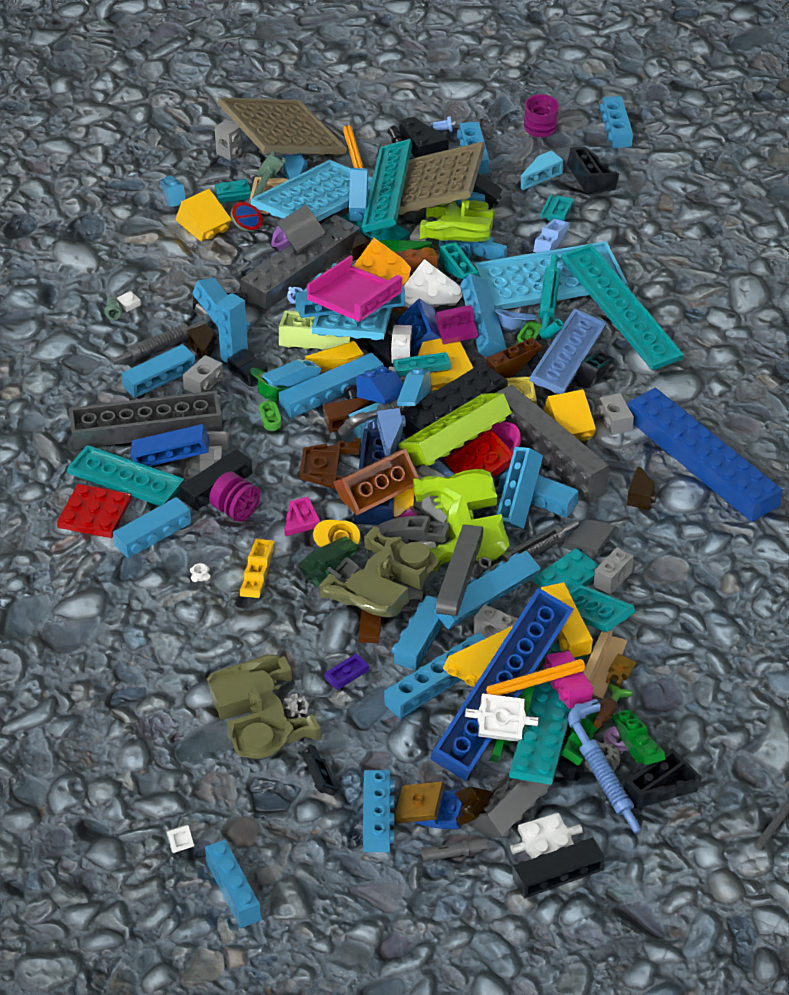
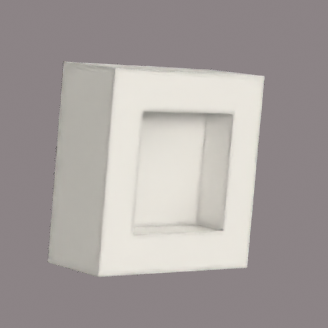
[116,291,141,312]
[166,825,194,853]

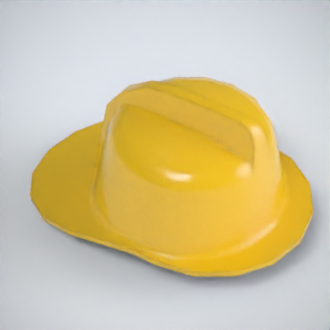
[313,520,360,551]

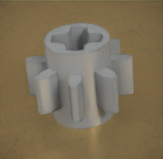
[283,693,309,719]

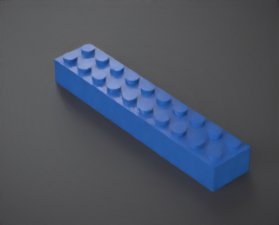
[627,387,783,522]
[430,587,574,781]

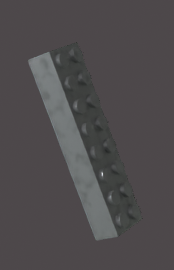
[240,214,360,310]
[496,385,609,503]
[69,390,222,449]

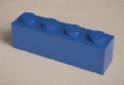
[131,424,209,466]

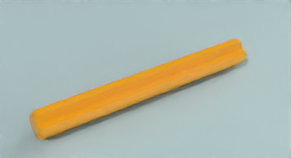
[343,125,364,168]
[486,659,585,696]

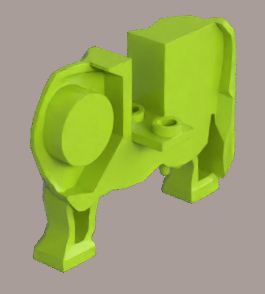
[420,200,496,242]
[413,469,510,571]

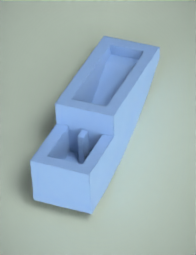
[533,218,570,253]

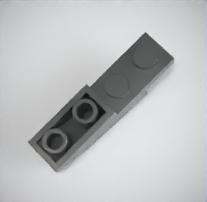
[376,516,450,544]

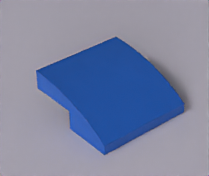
[414,790,463,829]

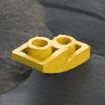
[394,488,415,517]

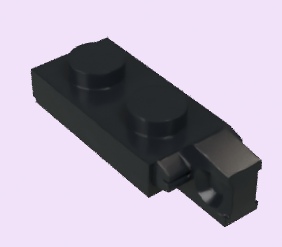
[302,744,338,796]

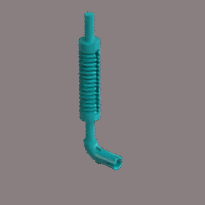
[539,254,564,340]

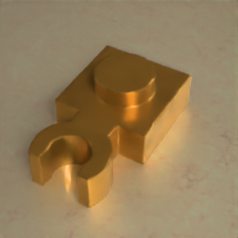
[605,653,636,687]

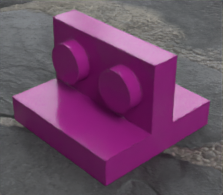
[435,305,478,345]

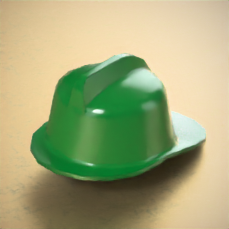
[250,368,288,402]

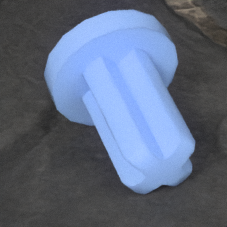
[433,116,456,132]
[287,286,303,305]

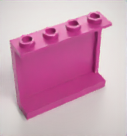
[307,255,403,322]

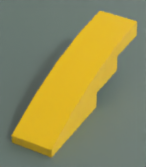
[240,539,275,598]

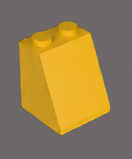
[176,189,232,241]
[543,389,596,441]

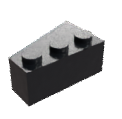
[399,117,449,158]
[624,748,702,809]

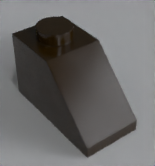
[187,323,216,359]
[627,466,657,510]

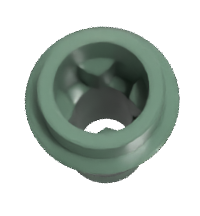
[105,297,122,320]

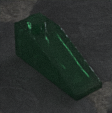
[299,536,359,587]

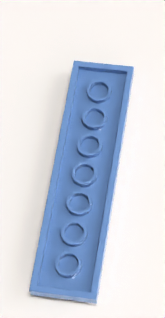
[529,308,607,394]

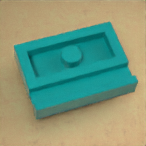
[215,179,251,203]
[540,194,574,221]

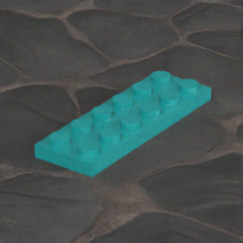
[67,445,185,506]

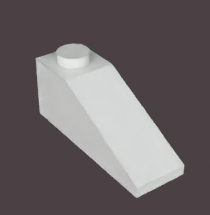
[391,325,412,363]

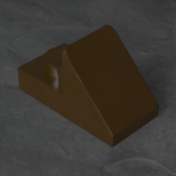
[352,232,370,261]
[455,786,493,826]

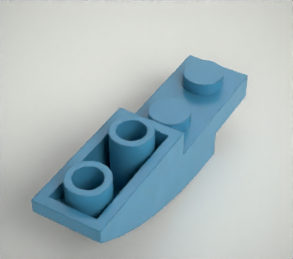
[439,237,507,260]

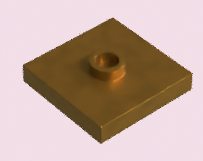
[394,782,445,823]

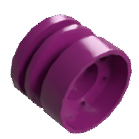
[524,94,559,137]
[209,471,261,522]

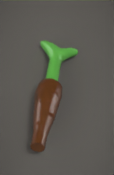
[594,684,633,728]

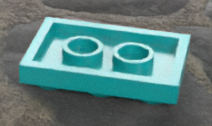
[534,548,599,592]

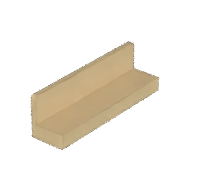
[583,629,627,699]

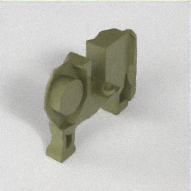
[319,526,438,617]
[207,654,321,759]

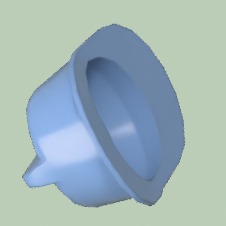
[495,309,537,333]

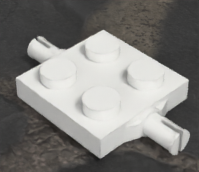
[465,694,538,741]
[510,813,583,859]

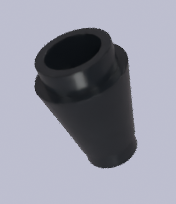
[556,757,584,781]

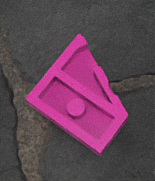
[284,497,320,536]

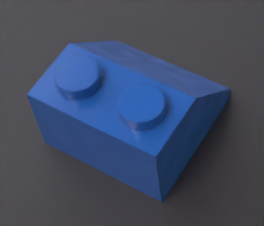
[357,366,403,404]

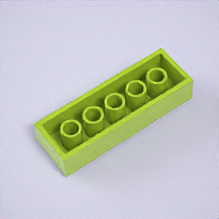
[398,393,512,466]

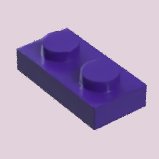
[324,653,369,690]

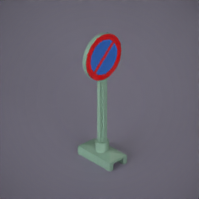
[231,151,286,232]

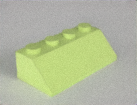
[279,311,353,351]

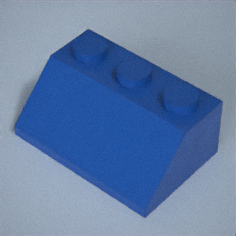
[395,298,441,356]

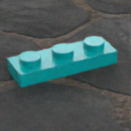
[393,352,451,377]

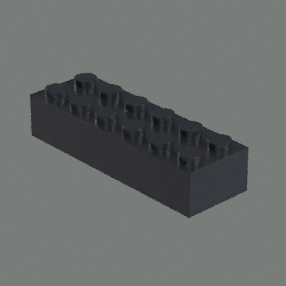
[401,363,508,437]

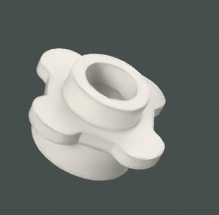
[190,563,211,582]

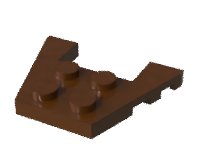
[299,438,361,489]

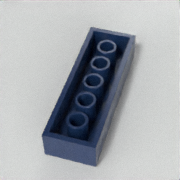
[354,428,402,525]

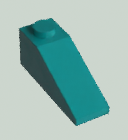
[439,242,479,279]

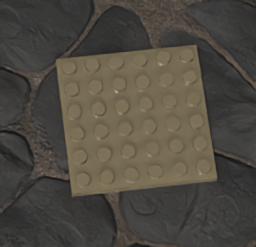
[218,97,347,155]
[398,141,485,215]

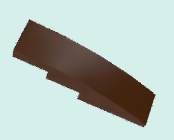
[359,609,383,643]

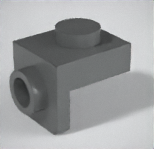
[327,556,362,583]

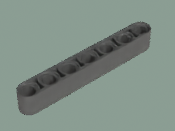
[436,524,483,616]

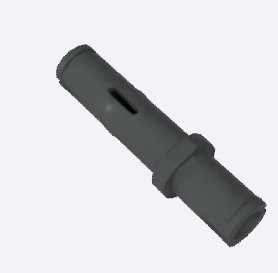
[421,837,488,862]

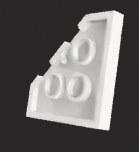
[403,259,463,308]

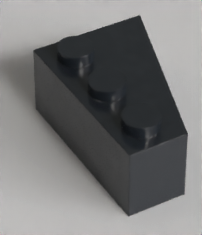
[567,147,620,193]

